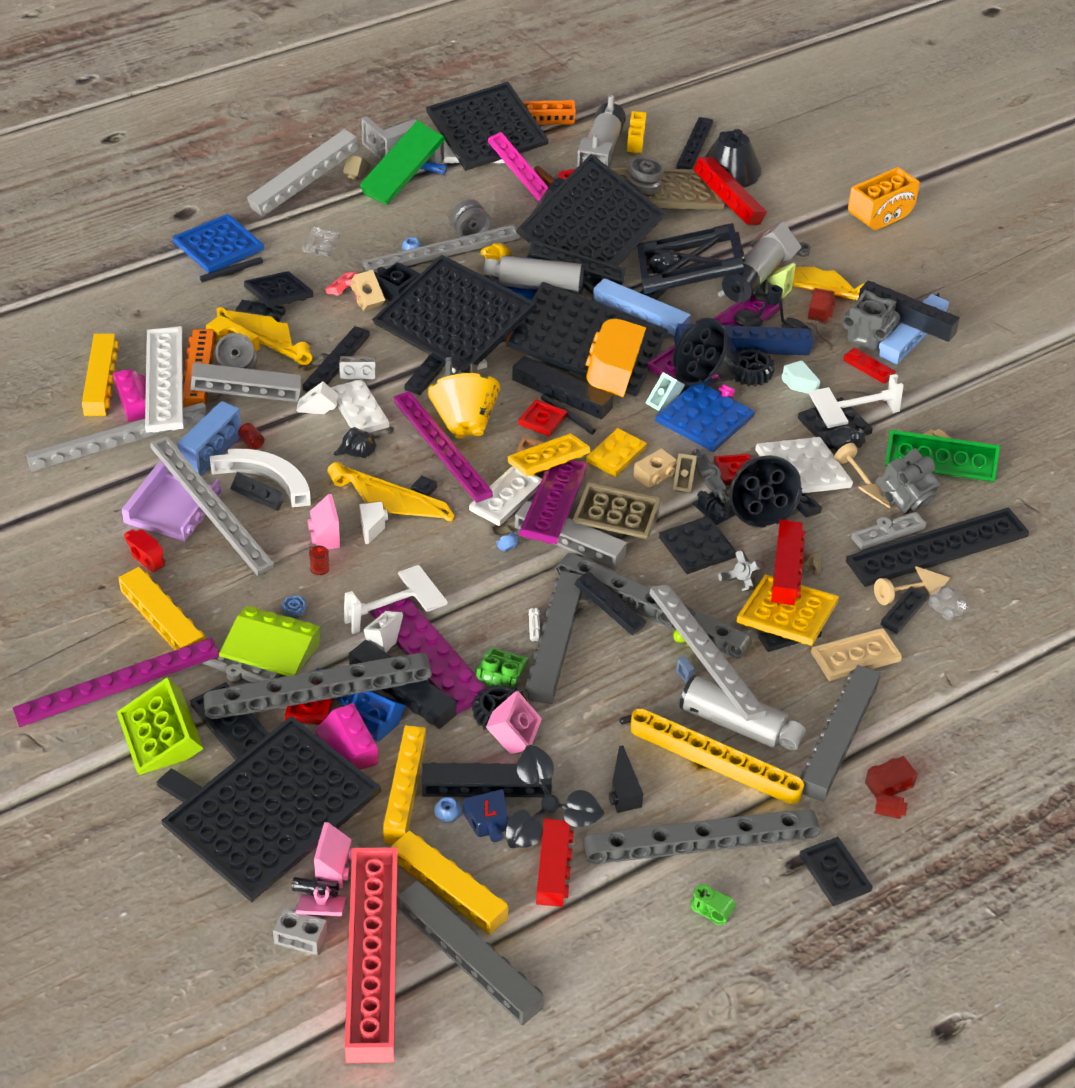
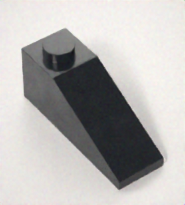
[609,745,644,813]

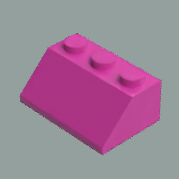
[113,369,146,422]
[315,703,378,770]

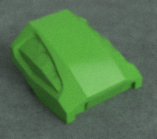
[476,647,529,688]

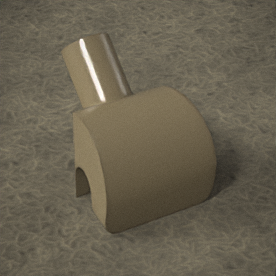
[803,550,822,576]

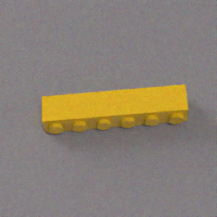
[82,334,119,416]
[118,567,205,650]
[383,725,426,844]
[391,830,508,936]

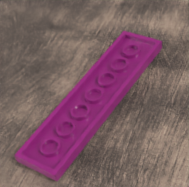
[519,459,588,544]
[370,597,485,714]

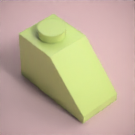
[766,263,796,298]

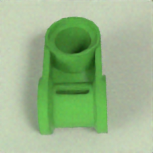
[690,884,736,925]

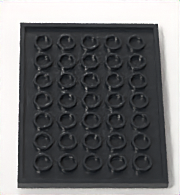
[516,153,666,295]
[372,254,537,373]
[507,282,668,397]
[161,716,382,902]

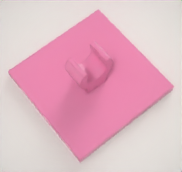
[296,886,347,916]

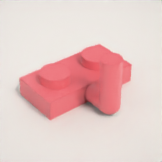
[325,272,358,298]

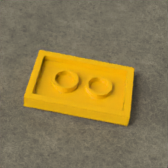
[586,428,647,477]

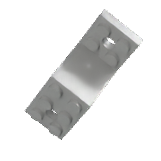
[361,116,441,164]

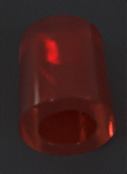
[238,423,265,450]
[309,545,330,576]
[874,793,908,819]

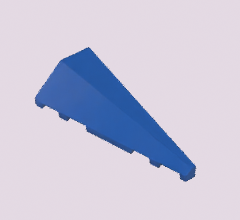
[316,668,406,741]

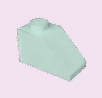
[782,361,820,394]
[646,372,685,412]

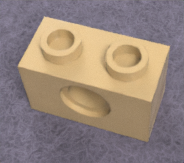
[350,270,385,311]
[633,448,677,489]

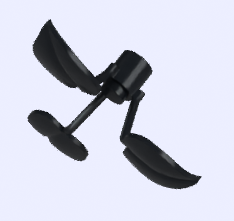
[734,280,810,329]
[506,745,604,848]

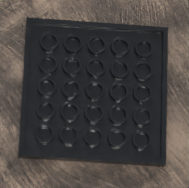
[426,82,549,171]

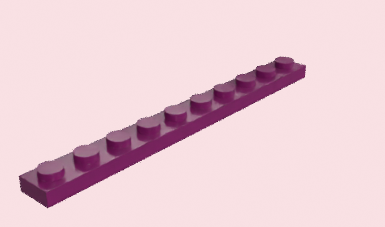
[394,391,493,503]
[12,638,220,727]

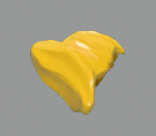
[480,243,514,261]

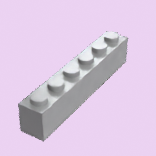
[191,362,301,402]
[515,501,627,570]

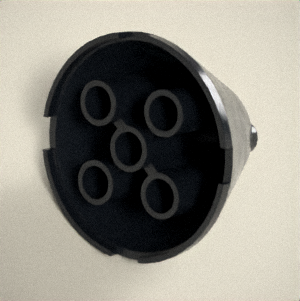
[705,129,761,188]
[672,318,742,385]
[729,455,802,528]

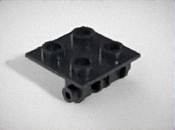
[692,490,736,525]

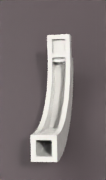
[210,449,311,507]

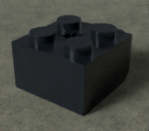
[374,262,420,301]

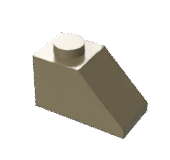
[343,155,371,180]
[673,453,698,493]

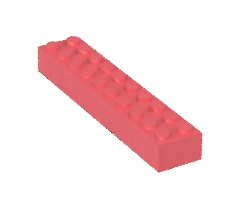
[345,847,398,1063]

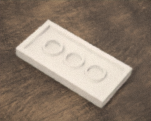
[330,379,389,433]
[469,466,542,526]

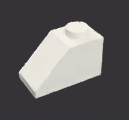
[296,382,338,414]
[359,502,388,544]
[364,611,403,653]

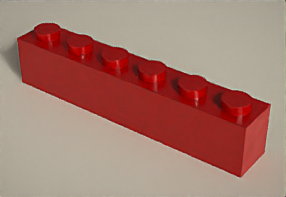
[693,157,767,225]
[771,519,806,605]

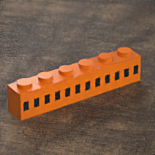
[522,100,576,125]
[183,329,215,408]

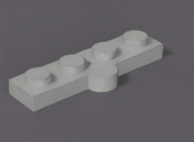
[851,512,926,551]
[202,646,281,682]

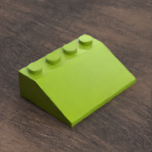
[219,606,320,676]
[117,677,204,775]

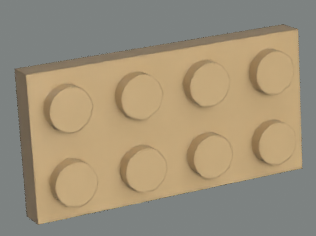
[811,628,902,681]

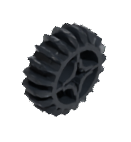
[734,348,775,387]
[472,683,528,730]

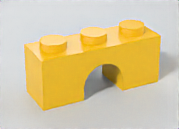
[627,111,647,153]
[206,315,260,352]

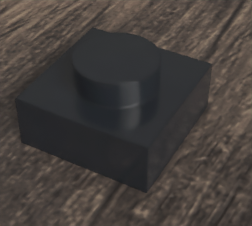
[411,475,437,496]

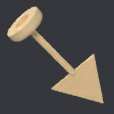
[834,443,890,508]
[874,566,950,605]

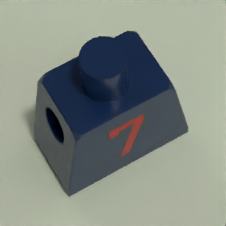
[463,789,508,842]

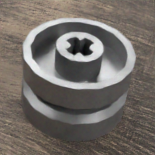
[626,157,664,195]
[450,199,492,237]
[215,333,257,369]

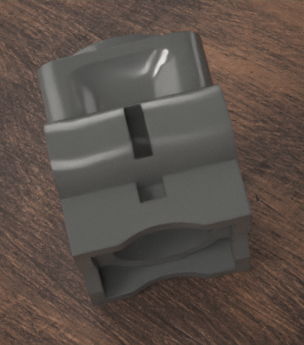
[841,290,900,350]
[875,448,942,514]

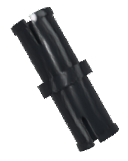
[291,877,339,897]

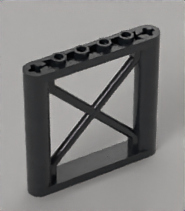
[637,223,745,294]

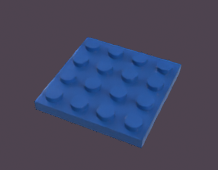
[173,214,264,273]
[655,384,755,452]

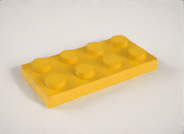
[507,433,590,476]

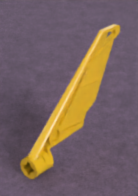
[771,267,865,300]
[216,307,313,365]
[327,462,454,521]

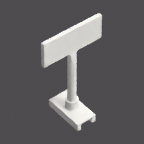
[809,374,903,428]
[344,565,448,634]

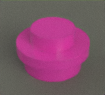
[718,384,736,398]

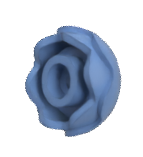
[402,237,422,251]
[496,532,519,552]
[282,595,307,618]
[434,797,461,822]

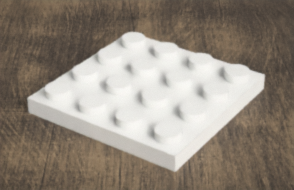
[755,437,853,493]

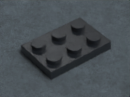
[799,837,873,906]

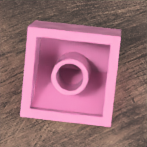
[307,494,340,551]
[486,691,542,755]
[314,822,352,889]

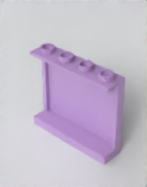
[122,461,222,542]

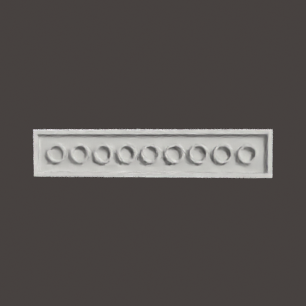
[145,326,183,432]

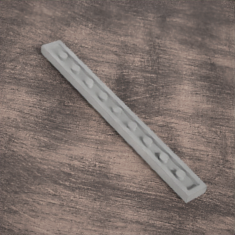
[363,224,520,273]
[26,402,207,472]
[150,436,274,576]
[650,584,766,722]

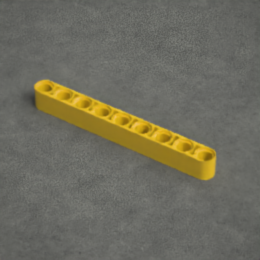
[630,709,804,805]

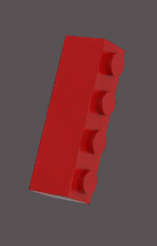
[536,819,574,907]

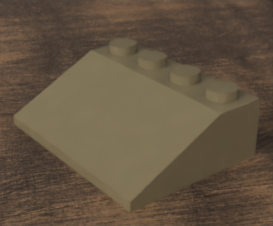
[573,482,661,539]

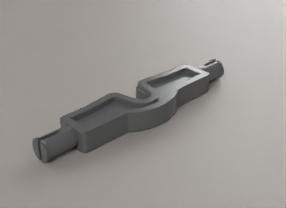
[692,449,729,503]

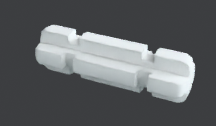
[529,608,541,642]

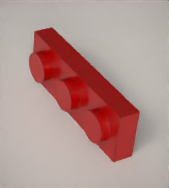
[843,347,896,384]

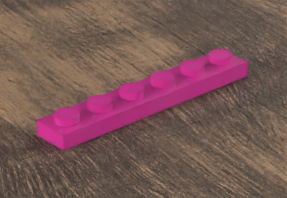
[488,132,548,202]

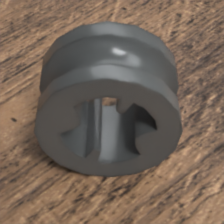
[796,242,811,257]

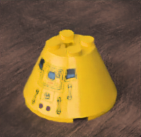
[428,373,500,439]

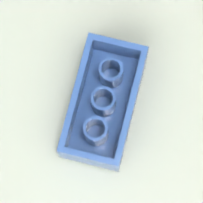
[177,401,242,476]

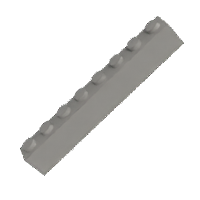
[247,129,360,217]

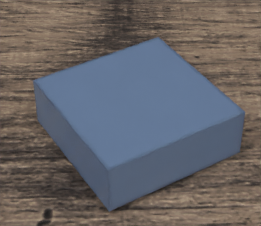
[676,656,695,684]

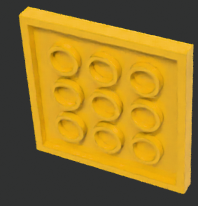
[737,574,839,646]

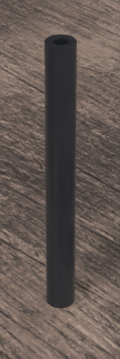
[199,257,263,282]
[541,394,596,435]

